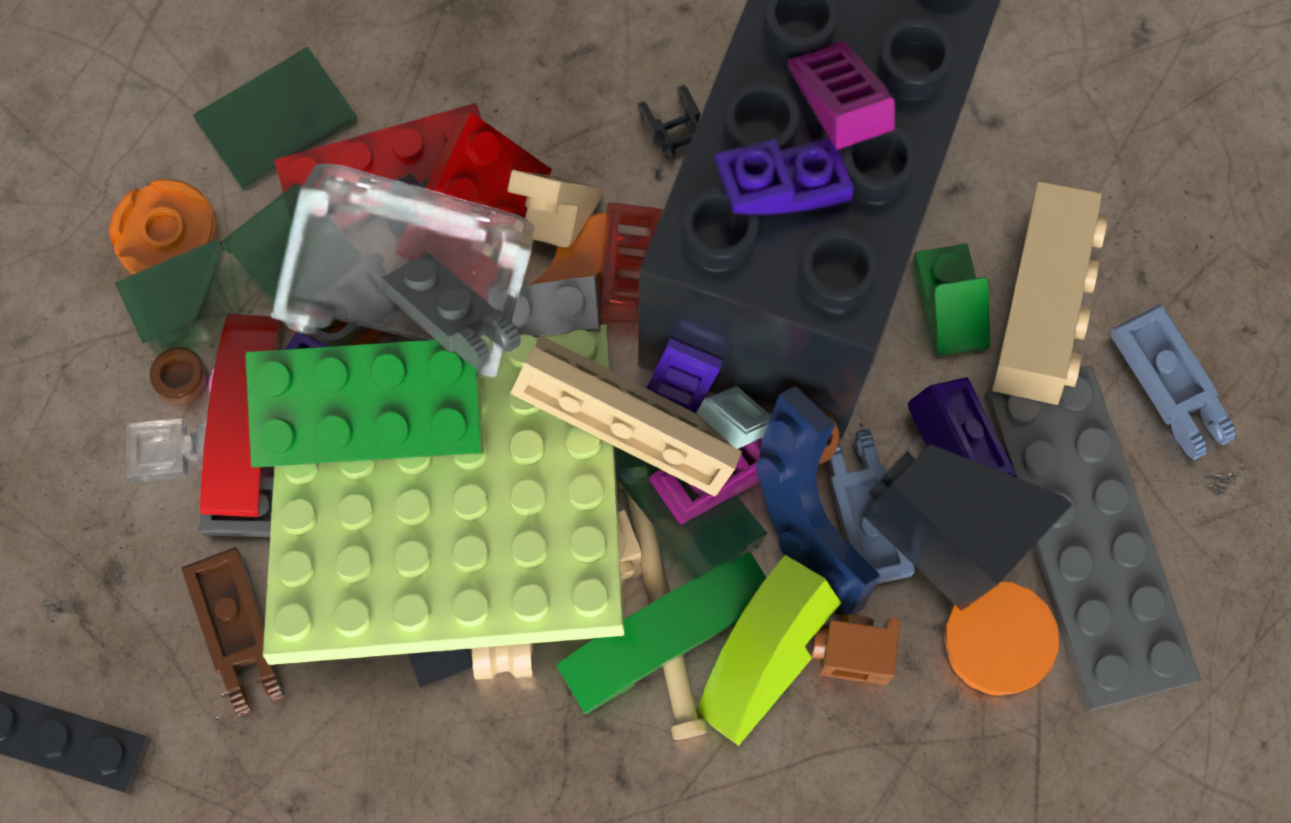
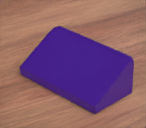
[908,377,1016,476]

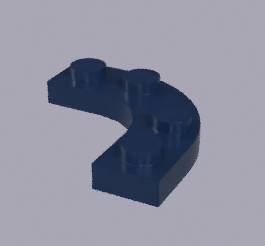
[756,386,881,615]

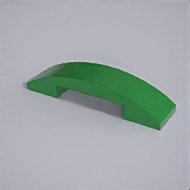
[556,551,766,715]

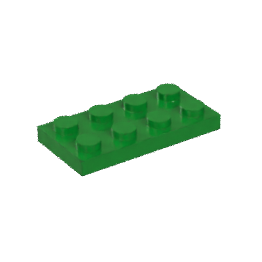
[245,340,484,468]

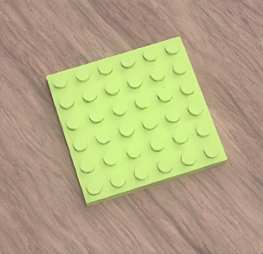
[263,324,624,665]

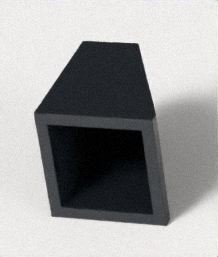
[863,444,1072,611]

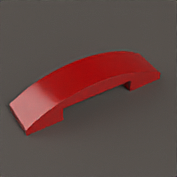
[200,314,283,517]

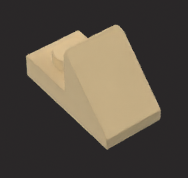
[507,170,604,247]

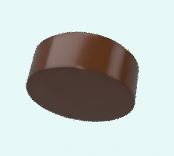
[150,347,209,405]

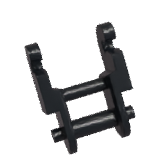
[637,84,701,159]

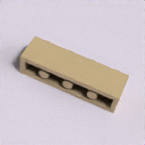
[992,181,1108,405]

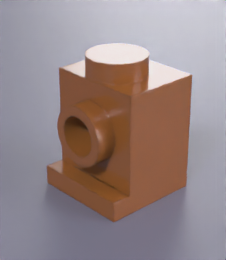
[811,614,901,685]

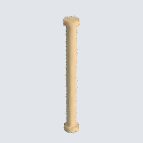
[616,468,707,740]

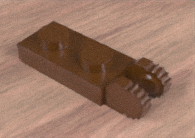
[181,547,286,716]

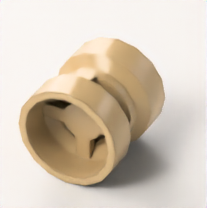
[472,643,533,680]

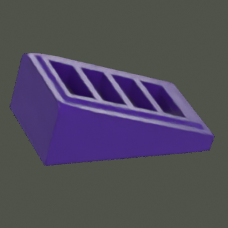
[643,338,723,413]

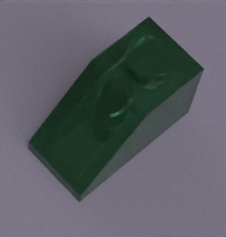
[114,239,226,349]

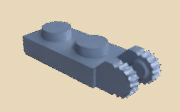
[1110,305,1237,460]
[826,428,915,584]

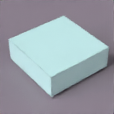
[696,386,771,449]

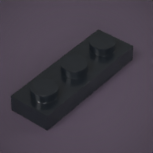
[0,691,151,794]

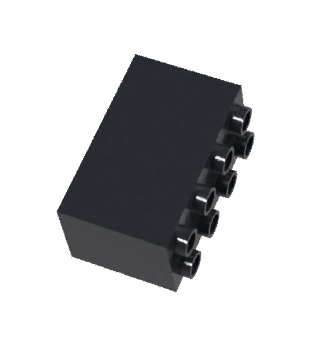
[638,0,1000,439]

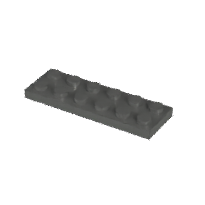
[984,364,1201,712]

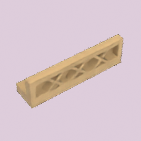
[510,335,742,497]

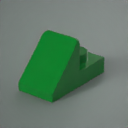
[913,243,991,358]

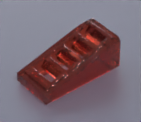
[599,202,662,322]

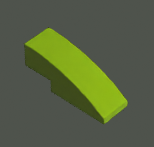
[696,555,841,746]

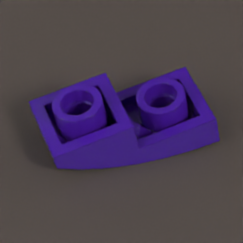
[715,138,854,214]

